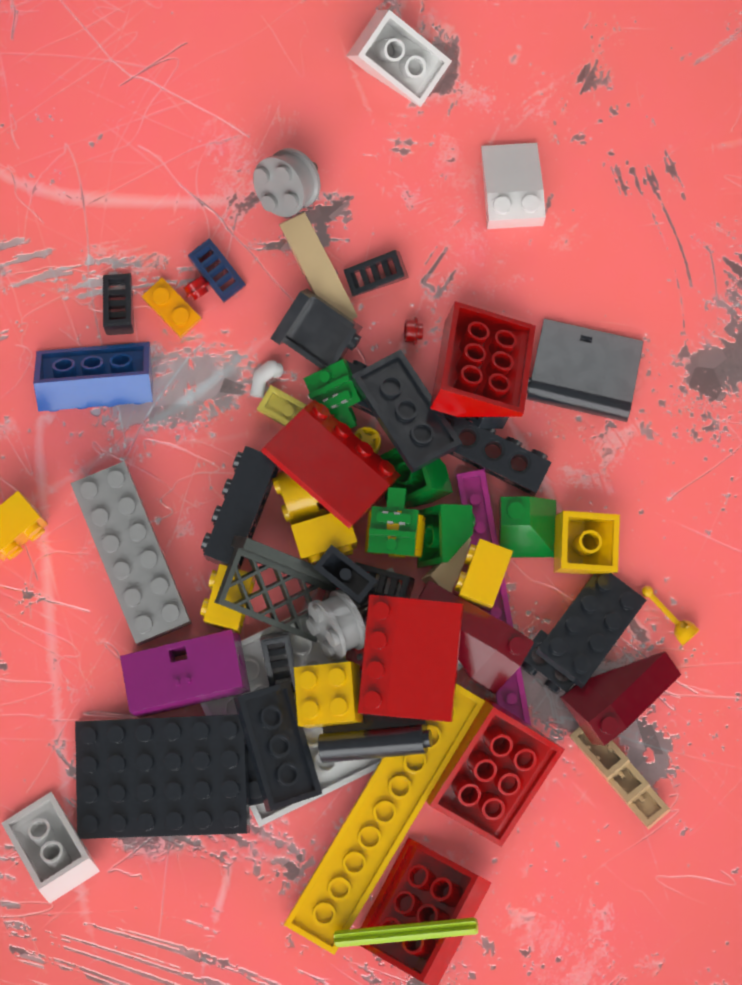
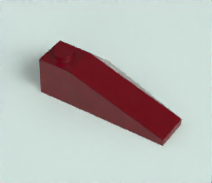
[418,580,534,694]
[560,651,681,746]

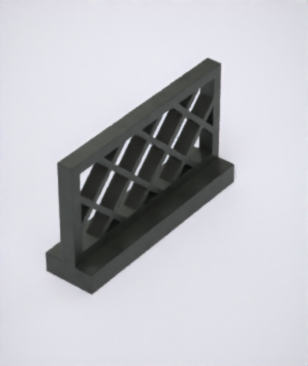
[214,535,337,642]

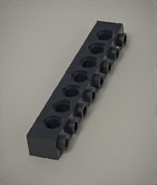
[347,360,552,496]

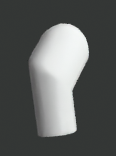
[250,360,284,398]

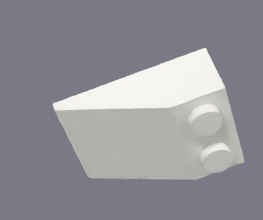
[346,10,452,107]
[481,143,546,229]
[1,792,100,903]

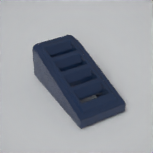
[188,238,246,303]

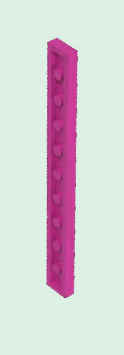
[456,469,531,726]

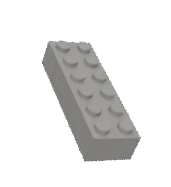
[70,461,192,646]

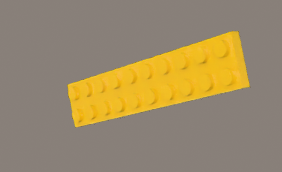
[283,684,485,955]

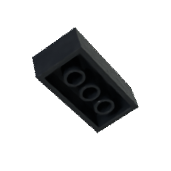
[201,446,279,570]

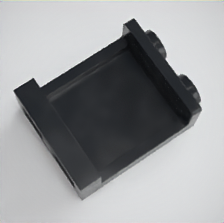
[270,289,363,369]

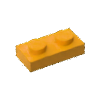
[141,278,202,338]

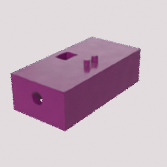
[120,629,251,718]

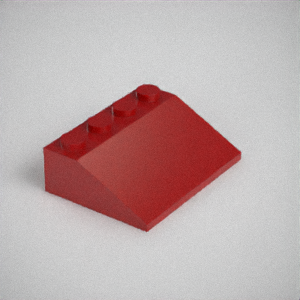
[430,301,536,417]
[261,400,401,529]
[358,594,463,722]
[426,697,565,847]
[359,837,491,985]

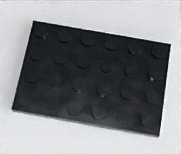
[75,714,250,839]

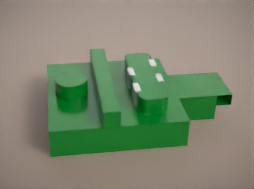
[303,359,363,429]
[367,487,419,557]

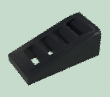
[344,250,409,297]
[103,273,134,335]
[356,562,415,598]
[260,631,296,692]

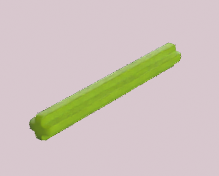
[334,917,479,947]

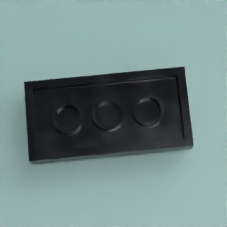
[351,349,462,473]
[535,573,647,688]
[233,681,322,812]

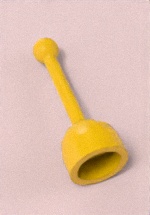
[642,586,700,645]

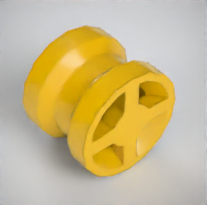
[354,427,381,454]

